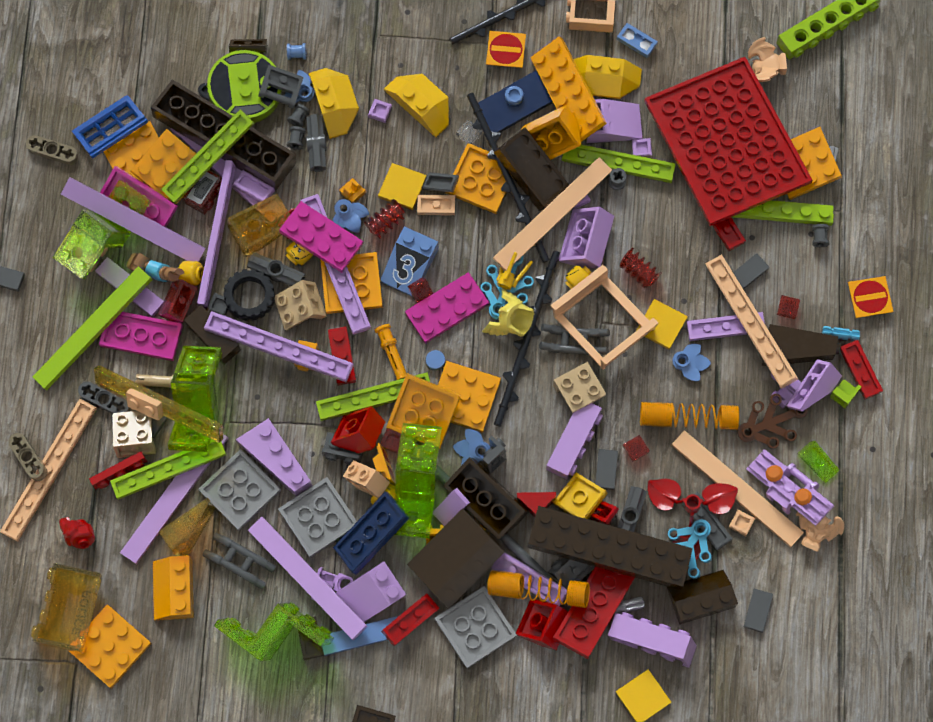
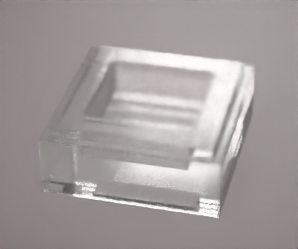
[456,119,482,144]

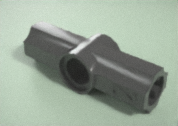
[306,114,327,172]
[247,252,306,286]
[617,486,647,532]

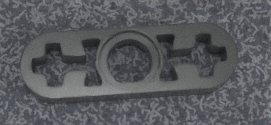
[78,382,130,414]

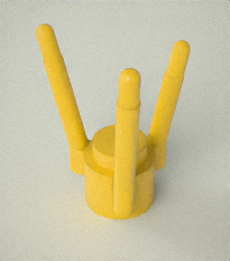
[496,252,533,290]

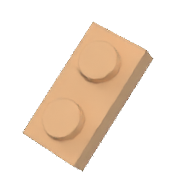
[417,195,455,215]
[126,388,163,421]

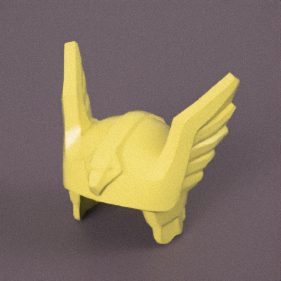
[482,288,534,337]

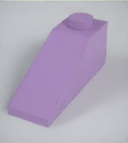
[786,359,842,411]

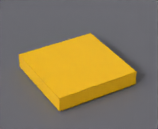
[378,163,427,210]
[636,299,688,350]
[553,472,608,519]
[615,669,672,722]

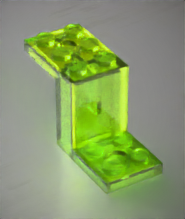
[53,180,151,279]
[168,345,222,452]
[394,423,442,539]
[214,602,334,662]

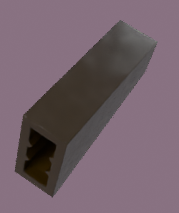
[762,324,841,366]

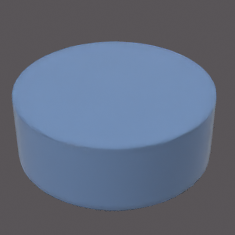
[505,86,523,106]
[426,350,445,370]

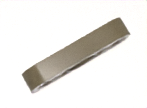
[26,135,79,165]
[9,433,47,481]

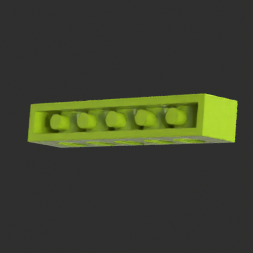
[776,0,881,60]

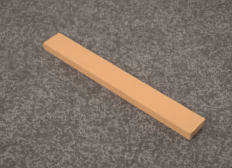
[493,157,612,271]
[705,254,798,389]
[0,399,97,542]
[671,430,804,548]

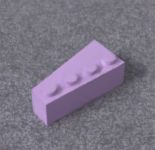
[236,418,312,497]
[608,612,697,668]

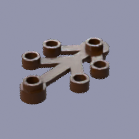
[737,394,808,449]

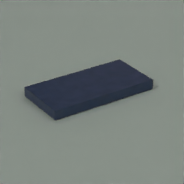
[478,71,553,133]
[333,491,409,575]

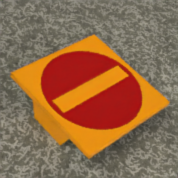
[486,31,526,68]
[848,276,894,318]
[373,443,398,487]

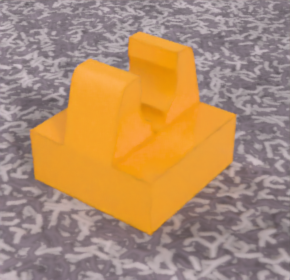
[339,178,366,203]

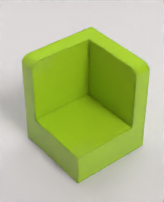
[830,380,861,409]

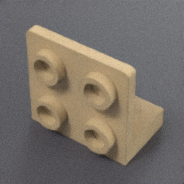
[274,280,327,330]
[553,362,606,413]
[113,411,156,458]

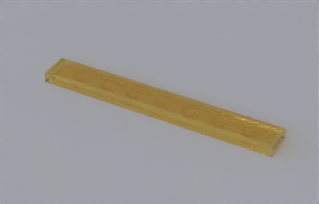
[94,365,223,443]

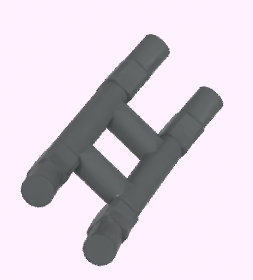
[539,323,610,355]
[202,533,276,589]

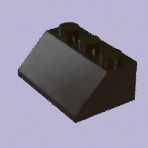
[667,570,738,625]

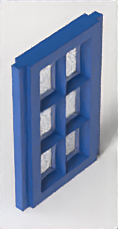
[72,95,148,159]

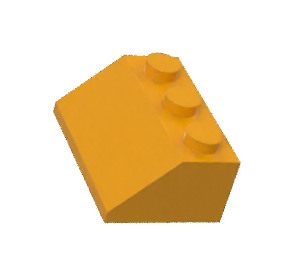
[521,105,581,160]
[153,555,194,621]

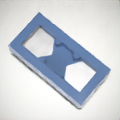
[617,23,658,58]

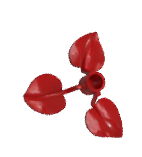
[647,479,738,560]

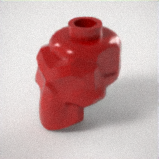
[59,517,95,549]

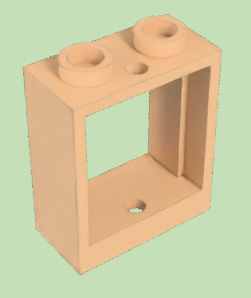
[566,0,615,33]

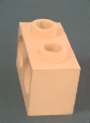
[343,460,390,498]

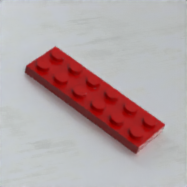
[553,567,635,659]

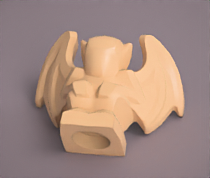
[748,37,787,82]
[796,511,845,552]

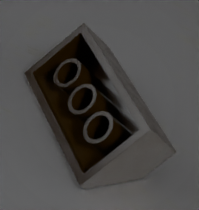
[443,457,530,540]

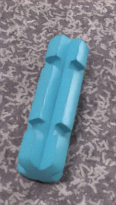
[822,326,860,341]

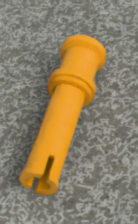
[374,324,407,380]

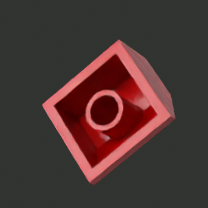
[331,406,385,453]
[516,599,568,651]

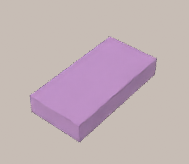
[233,170,275,205]
[432,488,470,526]

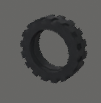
[224,269,275,321]

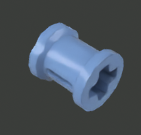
[287,43,307,60]

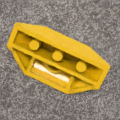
[574,55,642,99]
[308,68,359,139]
[384,73,449,138]

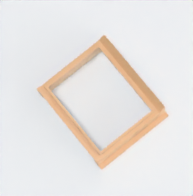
[550,265,659,370]

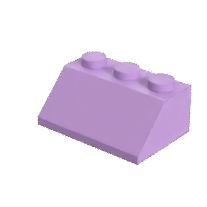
[559,207,614,269]

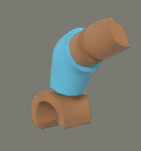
[127,253,185,282]

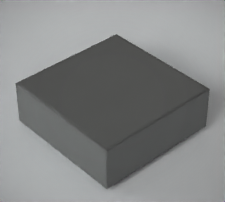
[207,293,228,316]

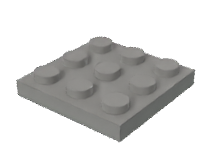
[198,449,281,531]
[278,477,357,558]
[434,586,517,669]

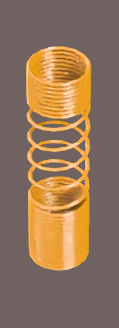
[640,402,739,430]
[487,570,590,608]

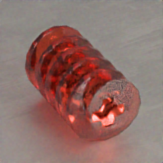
[364,199,405,239]
[620,248,662,288]

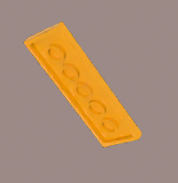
[530,36,607,142]

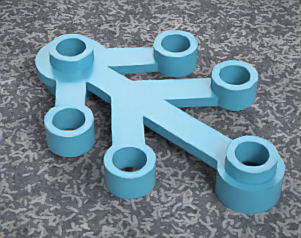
[480,257,534,320]
[668,519,712,579]

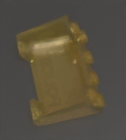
[31,563,102,653]

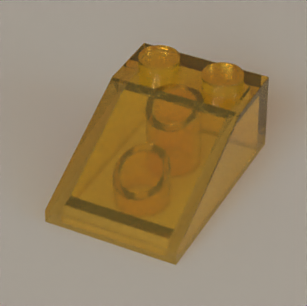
[227,194,290,257]
[159,498,215,556]

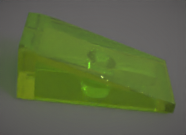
[797,441,840,483]

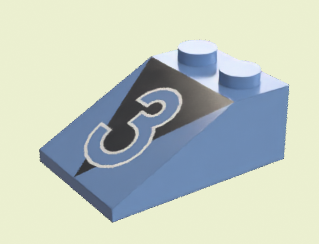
[380,226,439,297]

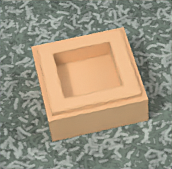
[728,510,755,537]

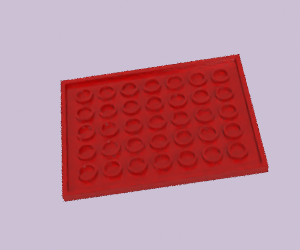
[644,57,813,226]

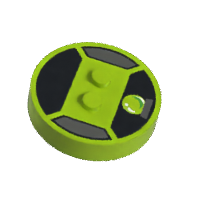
[207,50,282,123]

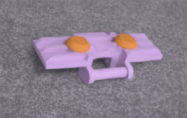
[746,449,834,526]

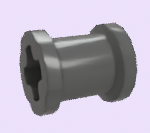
[287,103,310,127]
[287,126,306,150]
[609,168,626,190]
[812,224,829,248]

